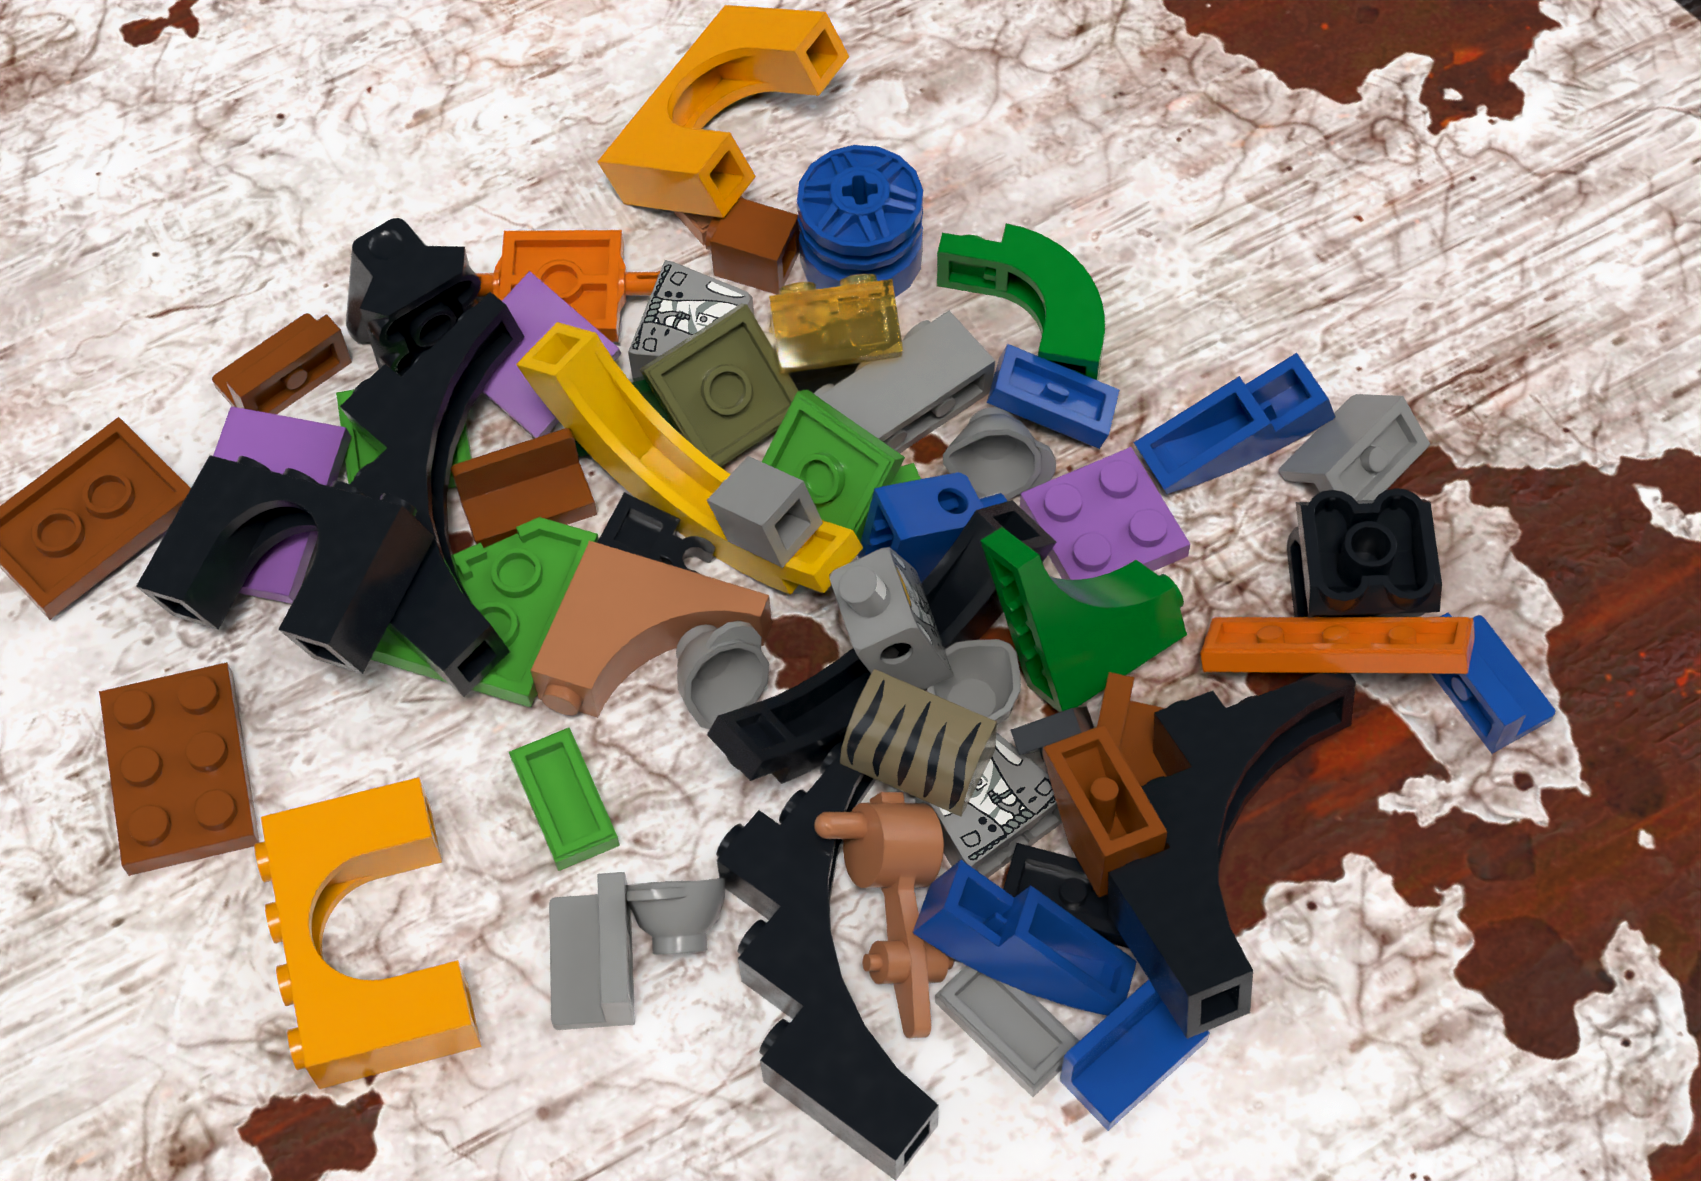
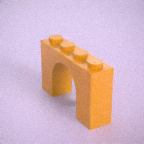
[597,5,850,218]
[254,777,482,1089]

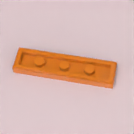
[1201,617,1475,674]

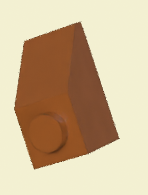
[1043,724,1167,897]

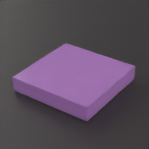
[482,271,621,438]

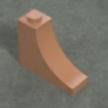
[530,541,772,718]

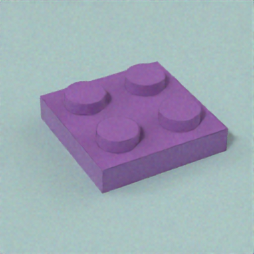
[1020,447,1190,580]

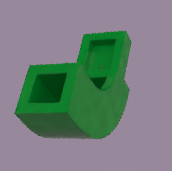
[937,223,1105,380]

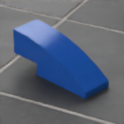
[1134,352,1336,494]
[912,860,1137,1016]

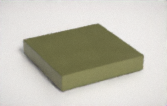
[639,303,798,467]

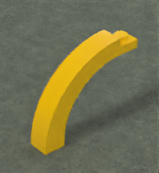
[516,322,863,595]

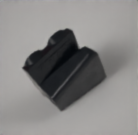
[346,218,481,377]
[1287,488,1442,617]

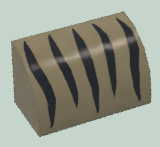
[840,669,997,817]

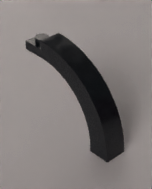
[707,500,1057,784]

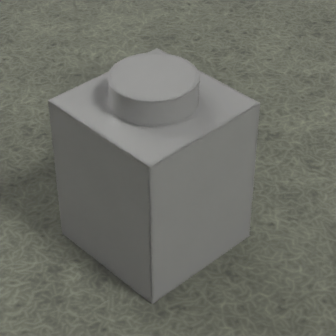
[707,456,823,568]

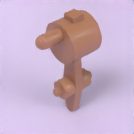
[814,792,954,1038]

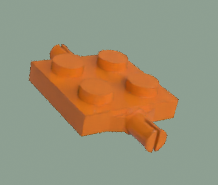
[476,230,660,342]

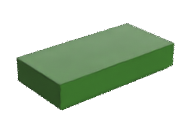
[509,727,620,871]

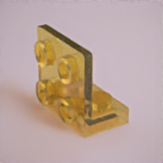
[767,274,903,374]

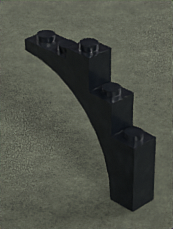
[340,292,524,697]
[1108,673,1356,1039]
[716,741,939,1181]

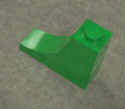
[980,527,1187,712]

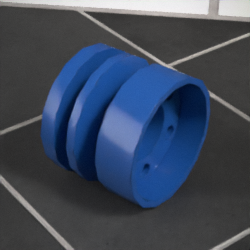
[797,145,923,307]

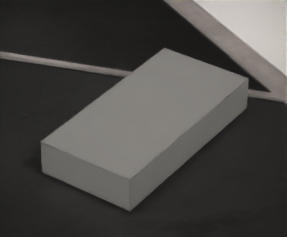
[935,965,1079,1097]

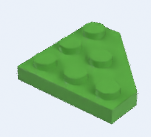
[370,517,599,707]

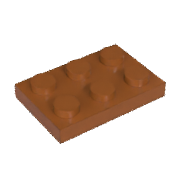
[0,417,191,620]
[99,662,259,876]

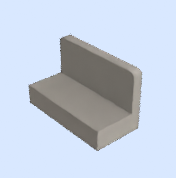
[1279,394,1431,501]
[549,872,635,1030]

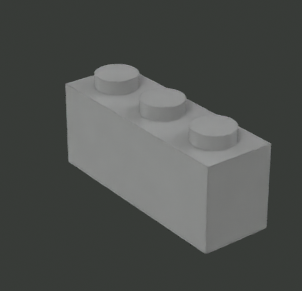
[813,310,995,453]

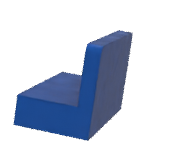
[1431,612,1556,754]
[1060,980,1210,1131]

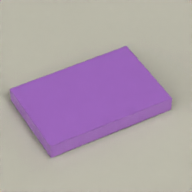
[213,406,351,604]

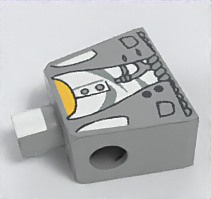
[628,260,781,379]
[829,547,954,690]
[915,732,1062,878]

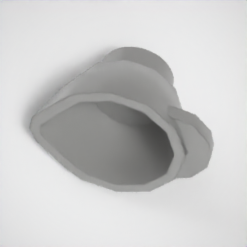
[943,407,1056,500]
[676,621,769,729]
[927,639,1021,725]
[626,878,725,954]

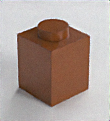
[705,198,800,296]

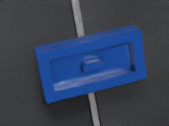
[987,344,1120,449]

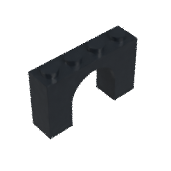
[136,455,434,674]

